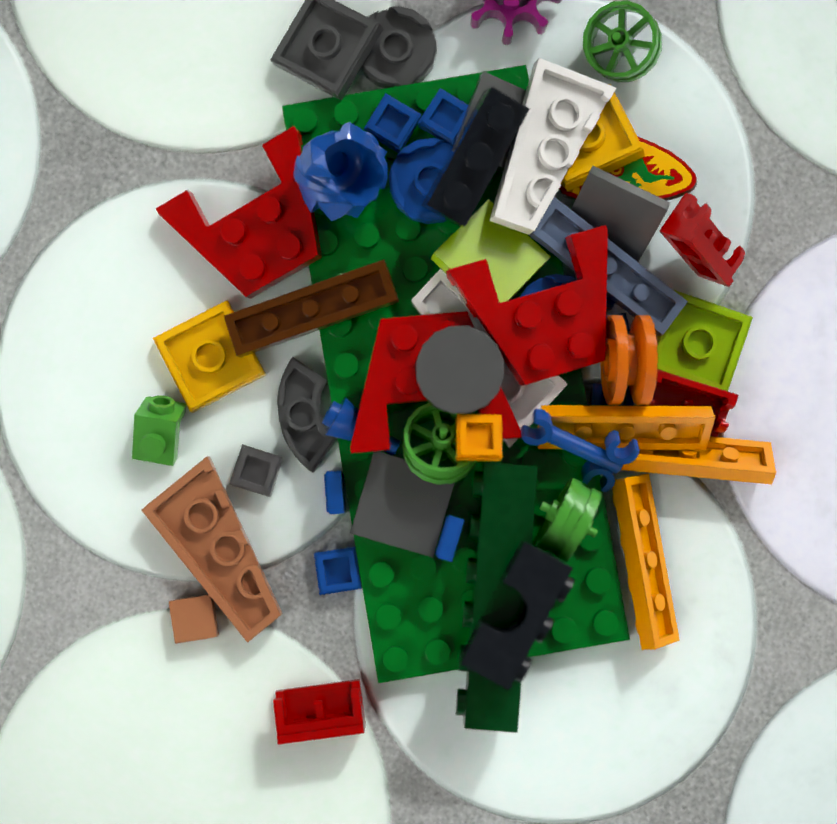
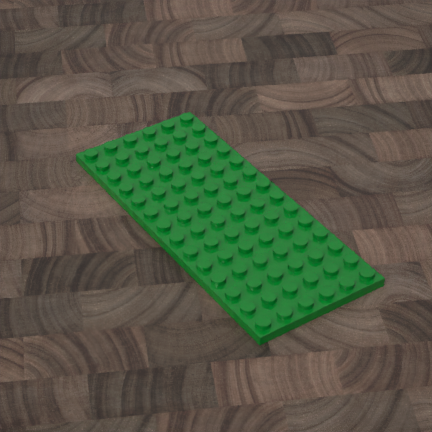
[282,65,630,683]

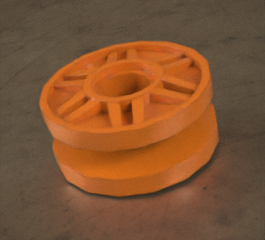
[600,315,658,405]

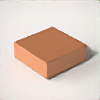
[169,594,219,644]

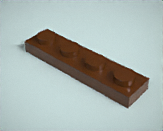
[224,259,399,357]

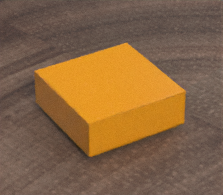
[456,414,502,461]

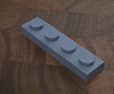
[529,197,688,336]

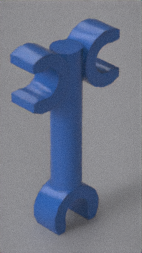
[521,409,639,493]

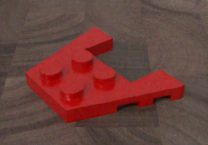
[155,126,322,299]
[445,225,608,386]
[350,311,521,454]

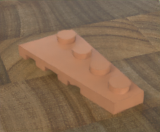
[141,456,283,643]

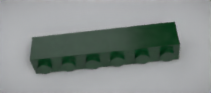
[455,462,538,733]

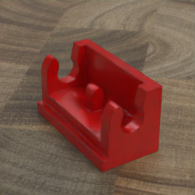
[660,193,745,287]
[638,370,739,437]
[273,679,366,745]

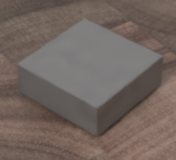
[229,444,284,497]

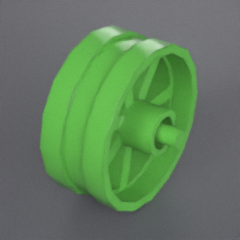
[583,0,662,83]
[402,402,477,485]
[535,477,602,562]

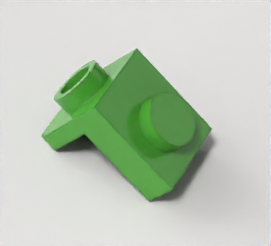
[132,395,186,466]

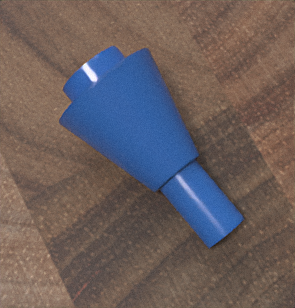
[322,397,400,456]

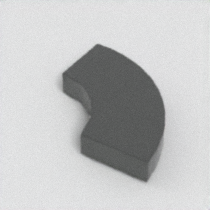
[277,356,337,473]

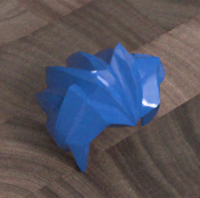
[293,122,388,221]

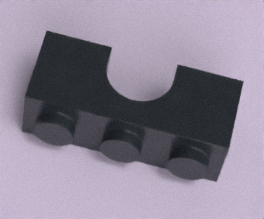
[422,86,530,227]
[459,540,575,690]

